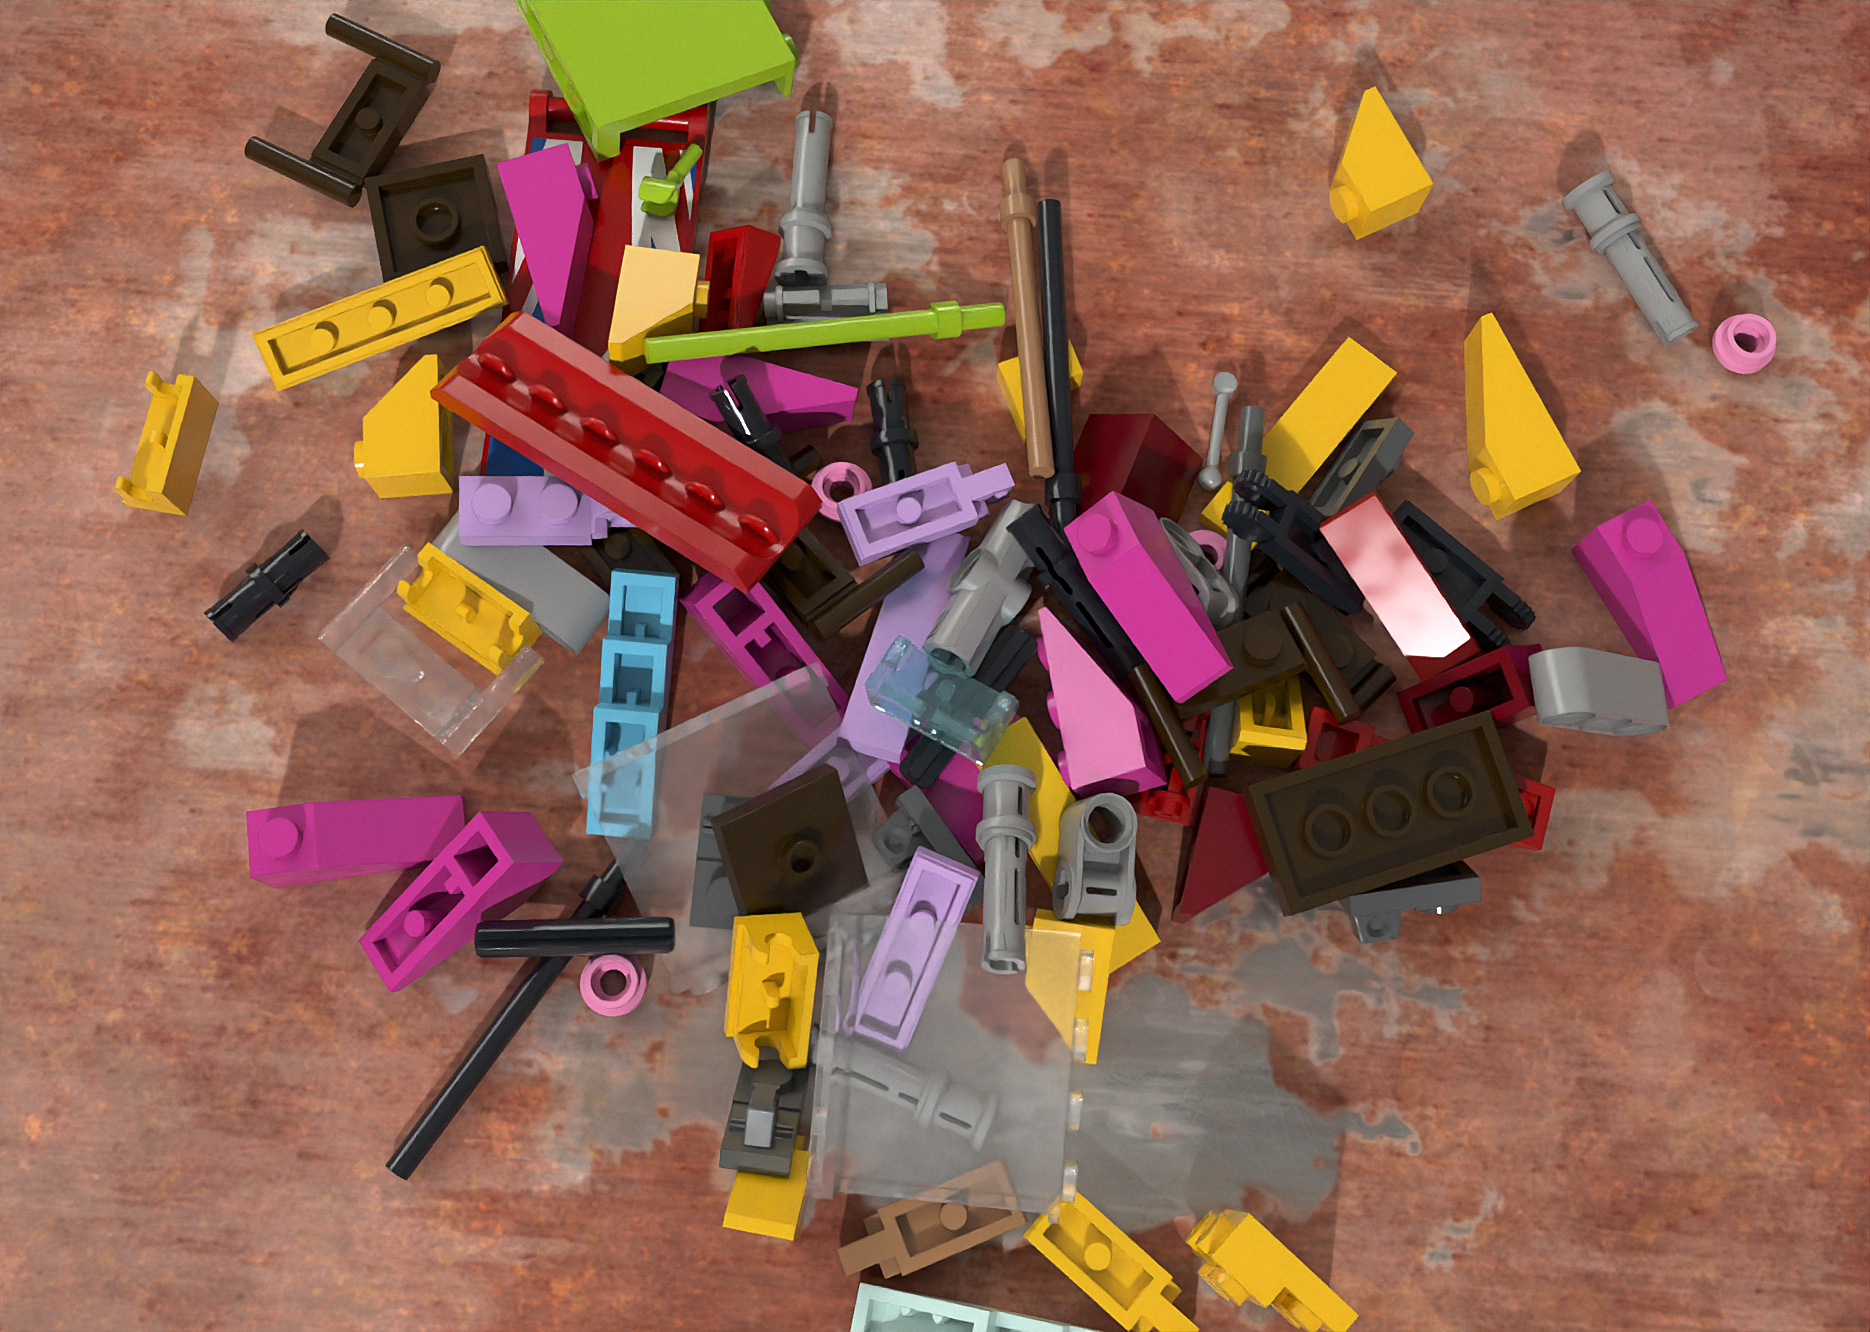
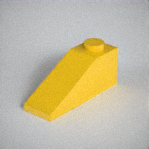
[1464,312,1581,521]

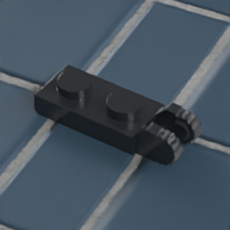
[1221,469,1365,616]
[1392,499,1536,653]

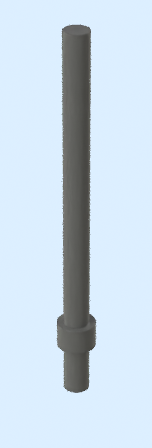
[1202,406,1267,778]

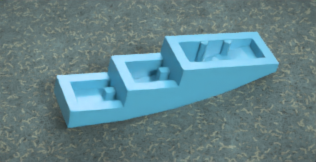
[586,568,680,839]

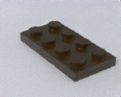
[1240,710,1535,917]

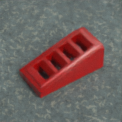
[698,225,781,333]

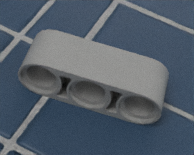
[431,510,610,655]
[1528,647,1670,736]

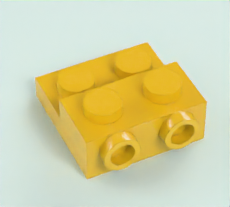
[1185,1209,1359,1332]

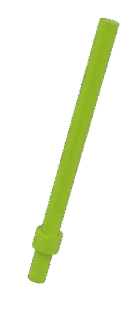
[643,300,1005,364]

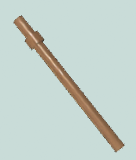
[999,158,1055,479]

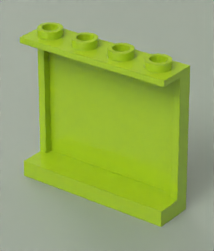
[514,0,799,162]

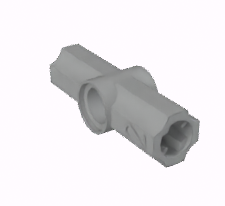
[922,499,1050,680]

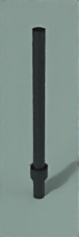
[1037,199,1083,549]
[385,835,652,1180]

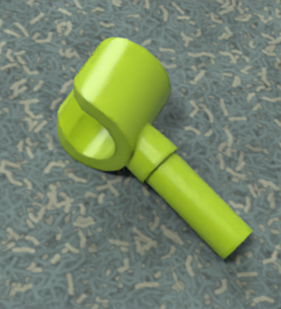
[638,144,703,217]

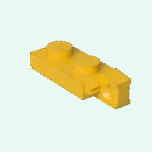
[1022,1183,1200,1332]

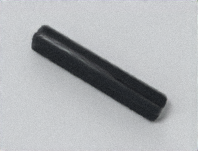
[899,625,1038,790]
[474,917,676,958]

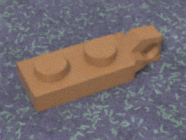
[836,1157,1029,1279]

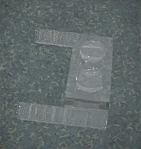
[316,543,545,757]

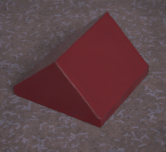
[1047,414,1203,524]

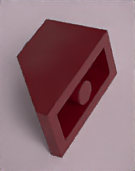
[1396,644,1543,734]
[1171,786,1268,924]

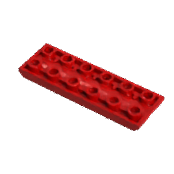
[430,311,823,595]

